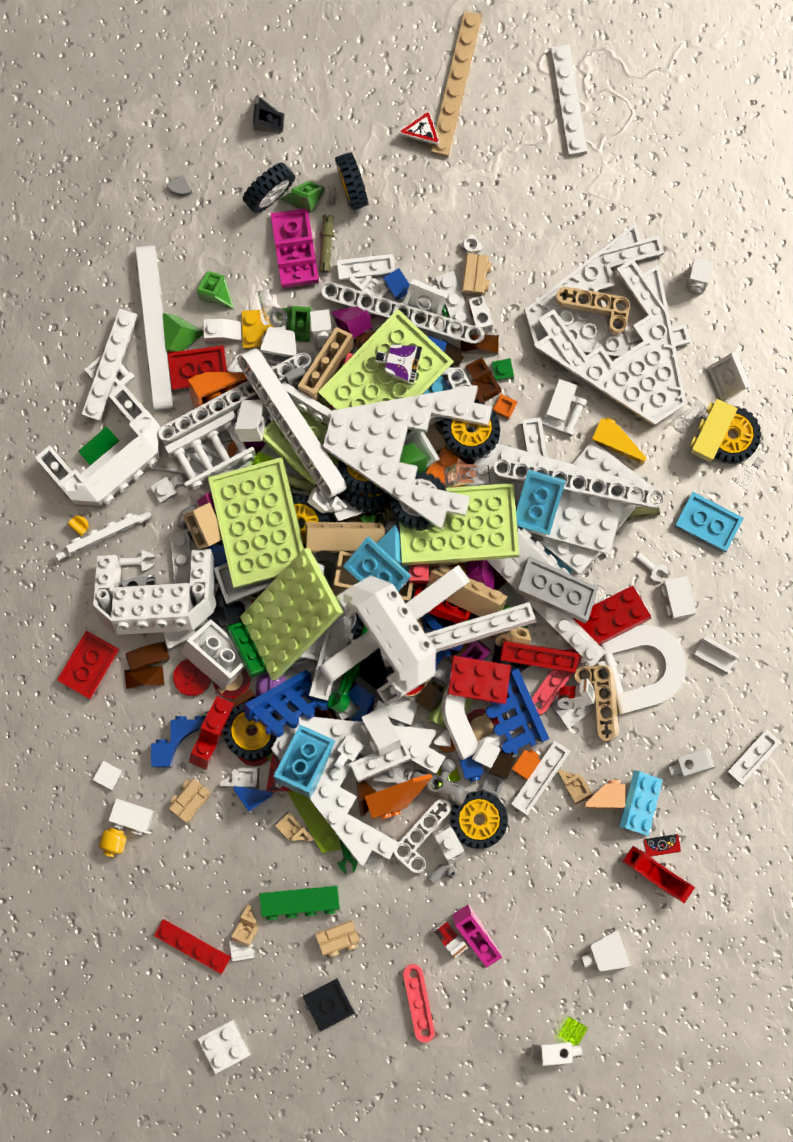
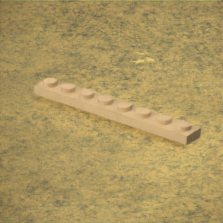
[431,11,483,157]

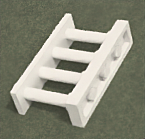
[165,411,256,491]

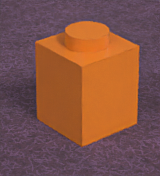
[511,749,541,781]

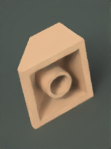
[583,780,625,809]

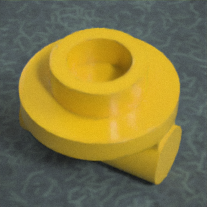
[67,515,89,537]

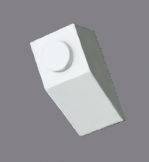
[203,319,243,343]

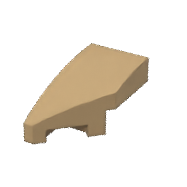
[558,769,592,805]
[274,811,314,841]
[231,905,258,948]

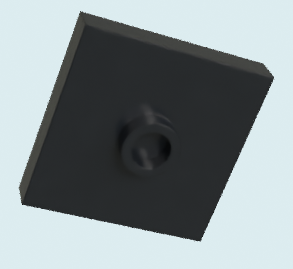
[354,658,389,703]
[302,978,355,1032]

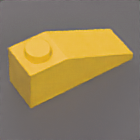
[592,418,646,464]

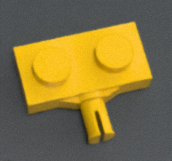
[242,310,275,349]

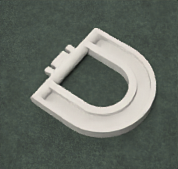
[598,625,686,715]
[442,684,530,760]

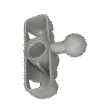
[411,758,468,805]

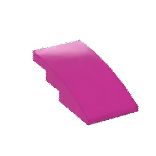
[271,208,319,289]

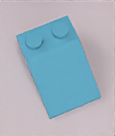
[274,725,335,798]

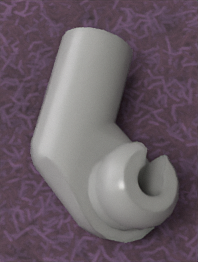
[177,505,197,529]

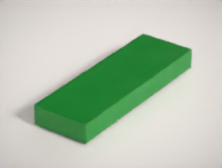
[226,622,267,677]

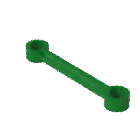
[328,625,369,713]

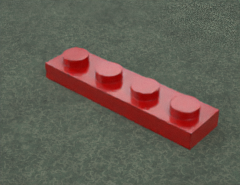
[499,640,580,673]
[154,919,231,974]

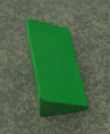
[78,426,119,466]

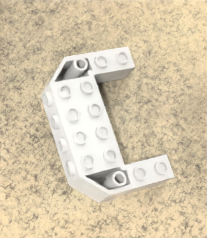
[35,384,161,506]
[93,549,216,635]
[333,576,436,706]

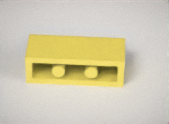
[690,399,738,463]

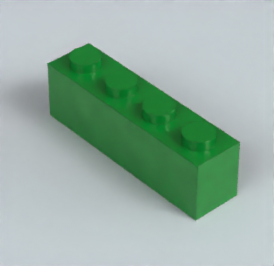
[259,886,340,920]

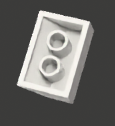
[181,619,245,690]

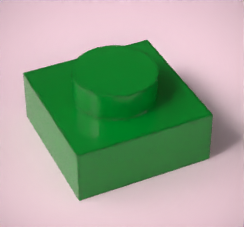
[492,358,514,381]

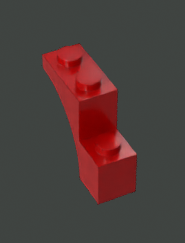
[189,696,234,770]
[622,846,695,904]

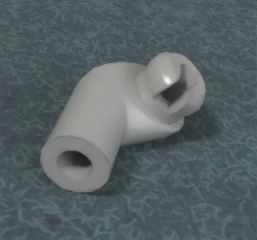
[428,865,457,884]

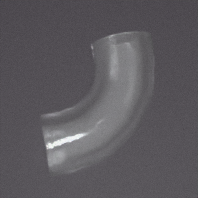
[255,288,287,327]

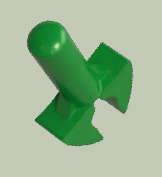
[337,839,358,874]

